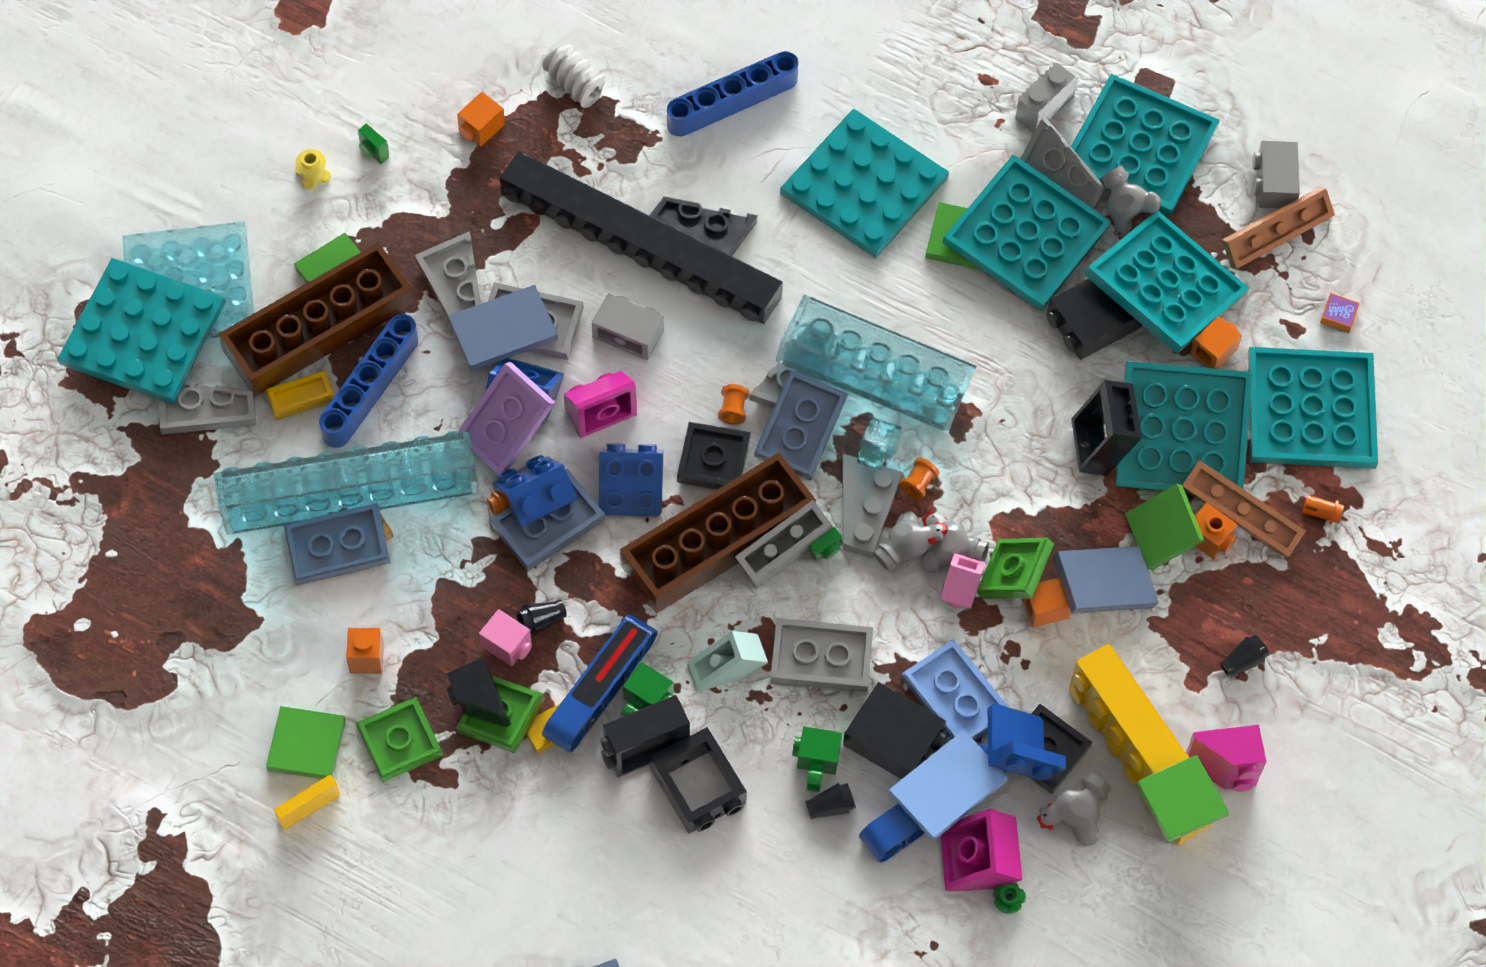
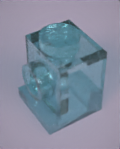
[857,418,902,470]

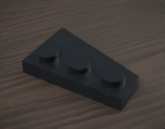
[650,196,758,256]

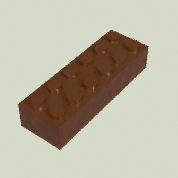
[219,242,414,397]
[620,453,816,614]

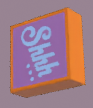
[1320,293,1360,333]

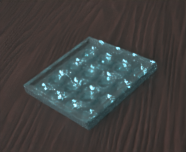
[122,221,254,339]

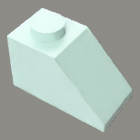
[688,631,768,691]

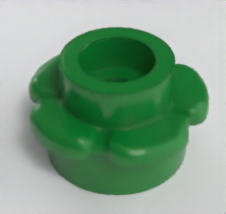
[993,883,1026,914]

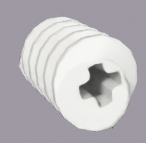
[542,44,606,108]

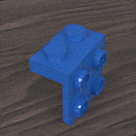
[598,443,664,516]
[492,455,578,527]
[987,703,1066,781]

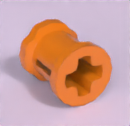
[718,384,749,425]
[899,457,940,500]

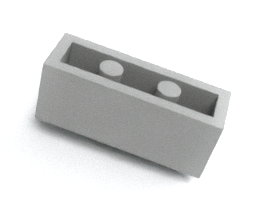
[735,500,833,589]

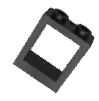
[1071,380,1142,476]
[600,695,690,778]
[650,727,747,834]

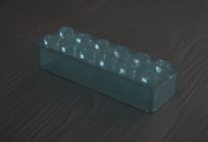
[775,294,977,433]

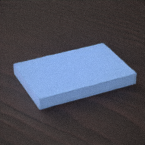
[901,639,1008,741]
[889,730,1008,841]

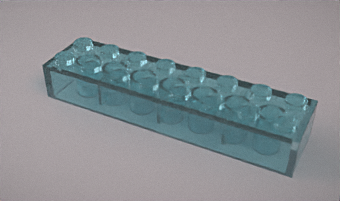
[214,431,479,535]

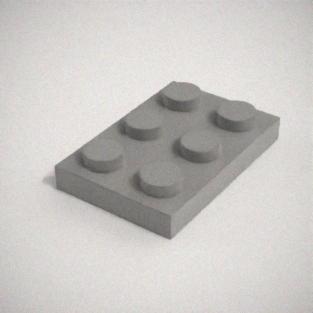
[488,282,584,360]
[770,618,873,692]

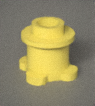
[295,149,331,190]

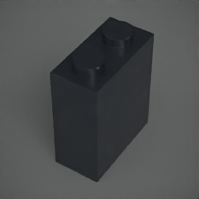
[1046,278,1142,360]
[843,681,947,779]

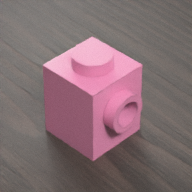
[940,553,985,609]
[479,609,532,667]

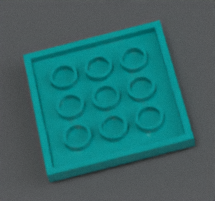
[1071,73,1220,216]
[780,108,949,258]
[942,155,1112,311]
[1084,210,1249,354]
[57,258,226,404]
[1248,347,1378,469]
[1115,361,1253,494]

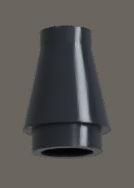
[516,599,567,635]
[1219,634,1270,679]
[805,783,856,820]

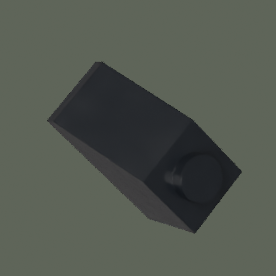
[446,658,512,727]

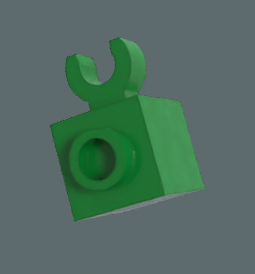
[620,662,674,716]
[792,726,842,792]

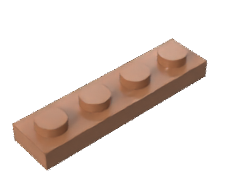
[1221,187,1335,269]
[1182,460,1306,559]

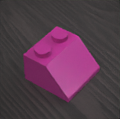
[564,371,637,438]
[1186,724,1267,792]
[941,808,1022,892]

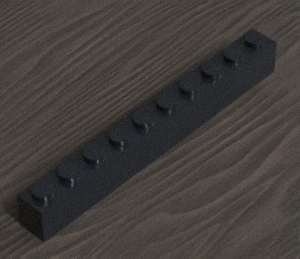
[500,151,783,324]

